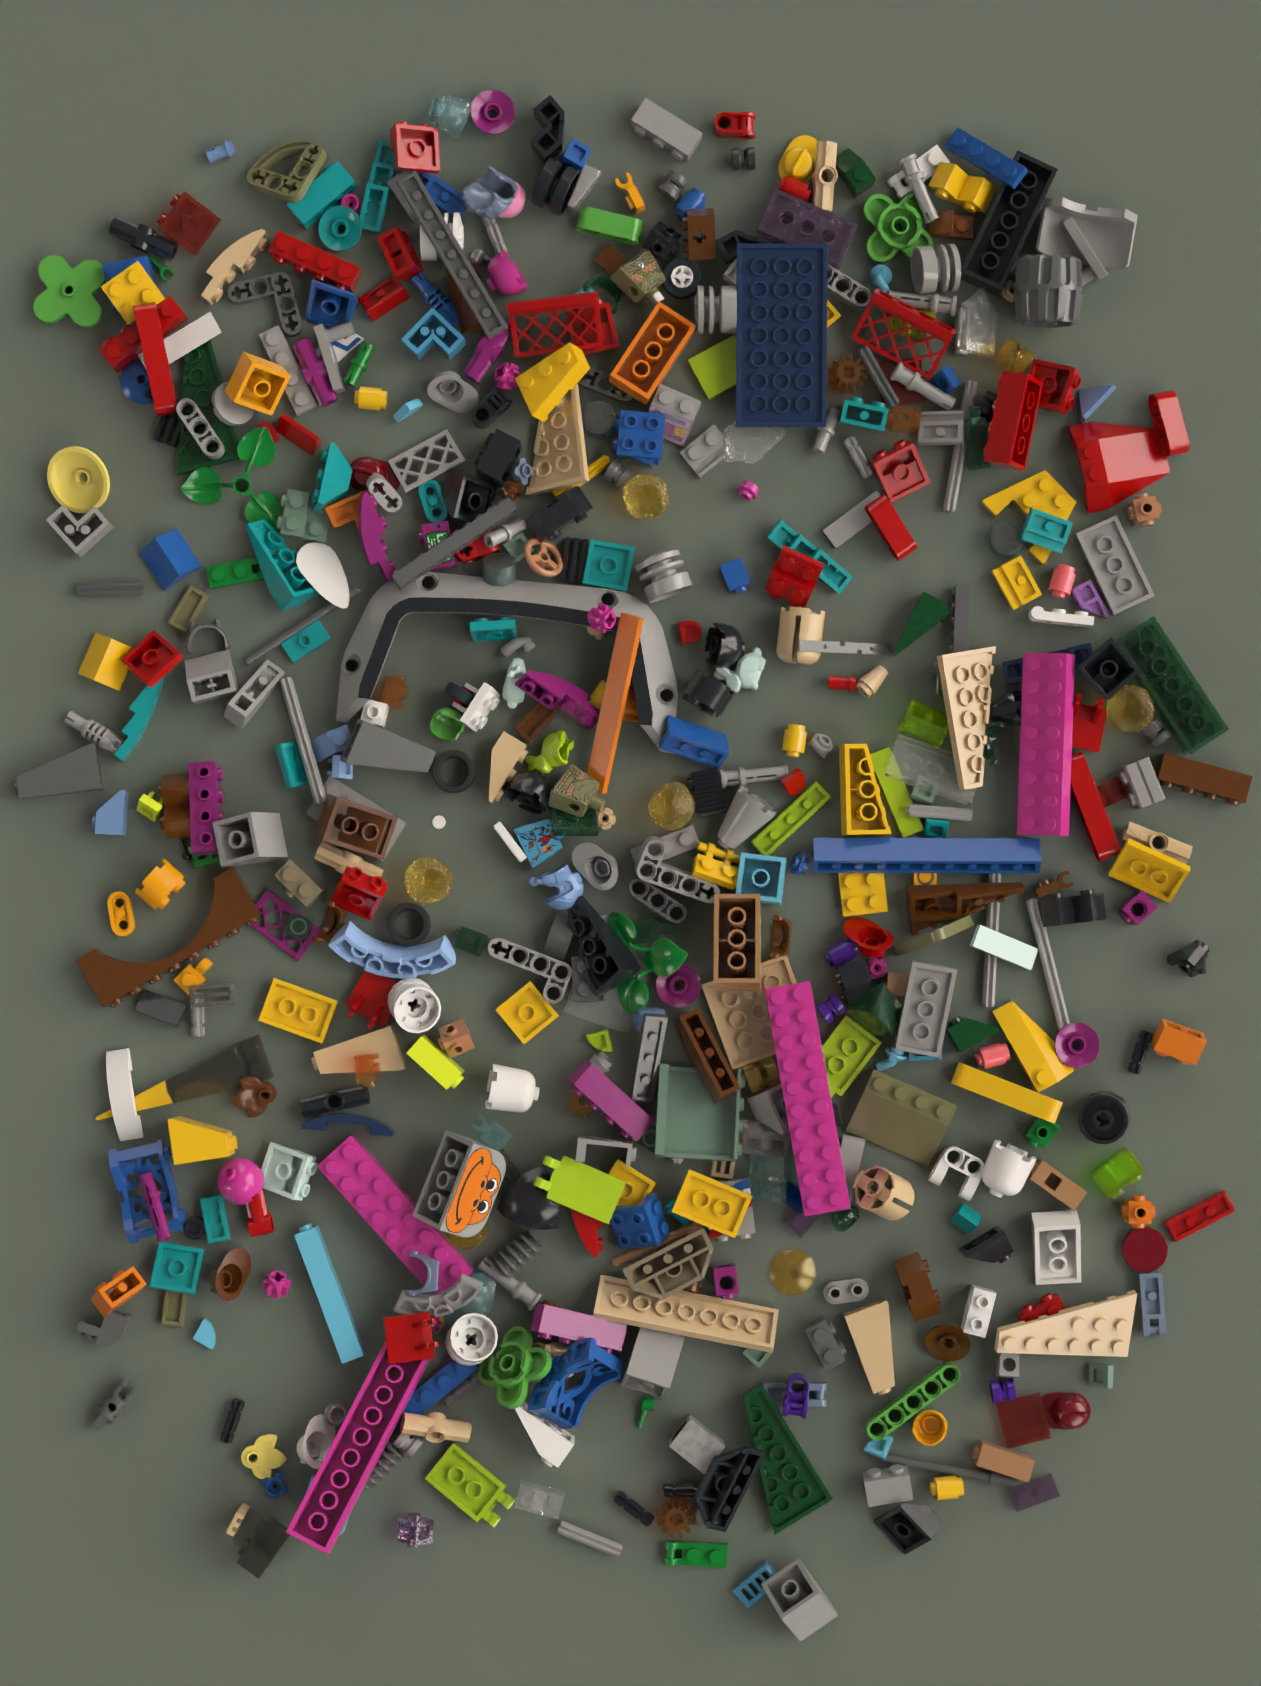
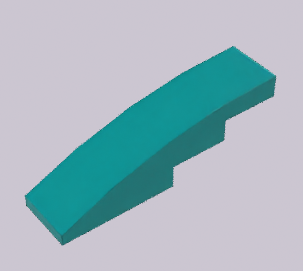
[360,140,397,233]
[765,520,853,594]
[114,677,164,761]

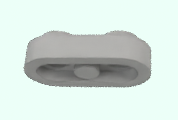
[823,1277,869,1304]

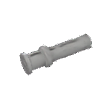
[897,154,939,224]
[889,290,957,316]
[890,362,956,411]
[719,765,789,789]
[478,1257,542,1311]

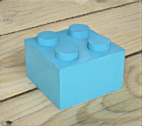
[736,853,787,906]

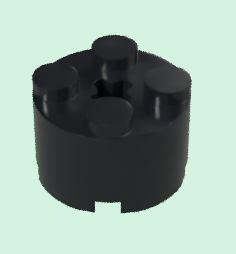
[682,669,735,718]

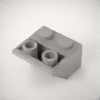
[185,650,239,705]

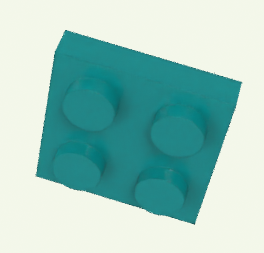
[583,539,635,592]
[470,617,518,642]
[150,1242,205,1295]

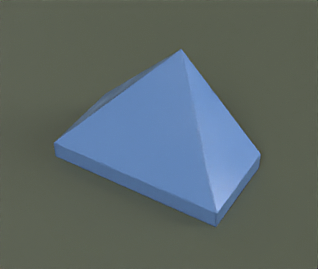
[1078,384,1117,423]

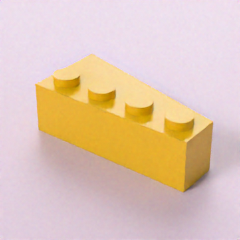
[839,744,891,836]

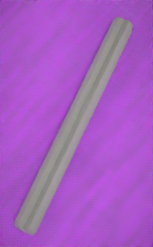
[943,380,978,512]
[280,677,327,806]
[982,873,1001,1007]
[1026,898,1070,1030]

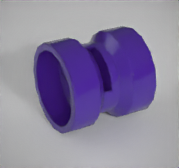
[815,993,847,1024]
[989,1378,1016,1403]

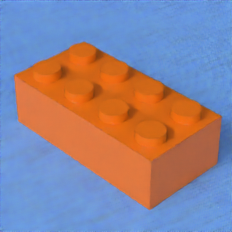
[609,302,697,406]

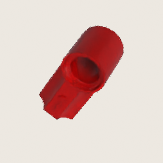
[246,1189,274,1237]

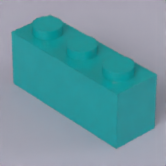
[286,161,357,230]

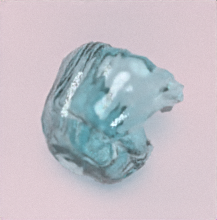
[429,95,472,140]
[459,1272,496,1317]

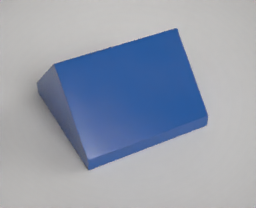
[305,280,359,328]
[140,529,202,591]

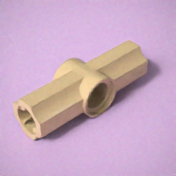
[811,141,838,212]
[1121,821,1193,864]
[314,841,384,877]
[400,1412,472,1443]

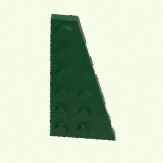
[177,339,240,476]
[742,1383,833,1535]

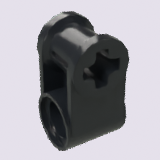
[472,386,513,429]

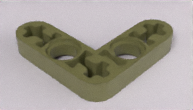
[892,915,974,956]

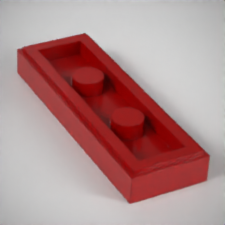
[1163,1190,1235,1242]

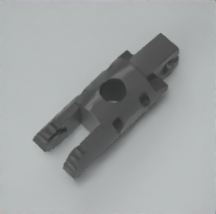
[91,1377,140,1431]

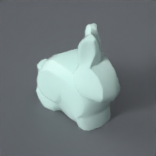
[714,647,766,693]
[502,658,526,709]

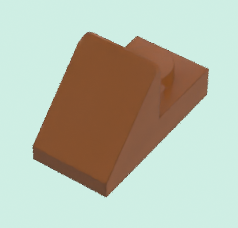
[927,210,974,240]

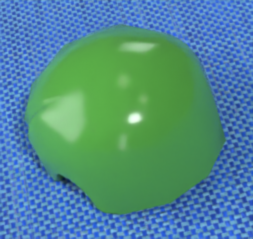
[429,707,465,741]

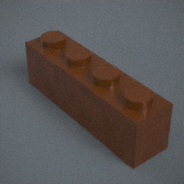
[1156,753,1253,806]
[674,1008,740,1104]

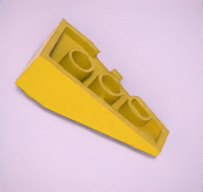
[992,1001,1074,1093]

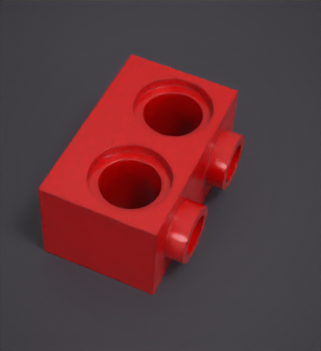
[377,227,424,281]

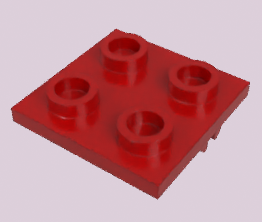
[1072,693,1108,753]
[345,971,396,1030]
[384,1312,439,1364]

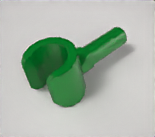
[148,255,174,282]
[636,1397,655,1428]

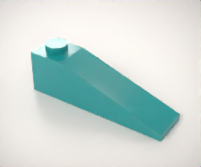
[246,519,319,612]

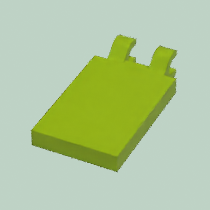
[687,334,736,401]
[822,1015,882,1098]
[533,1155,626,1224]
[425,1442,515,1527]

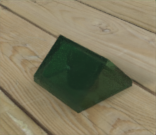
[845,982,903,1037]

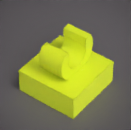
[136,791,164,822]

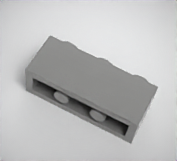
[631,98,702,162]

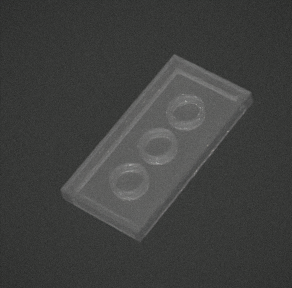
[885,734,976,806]

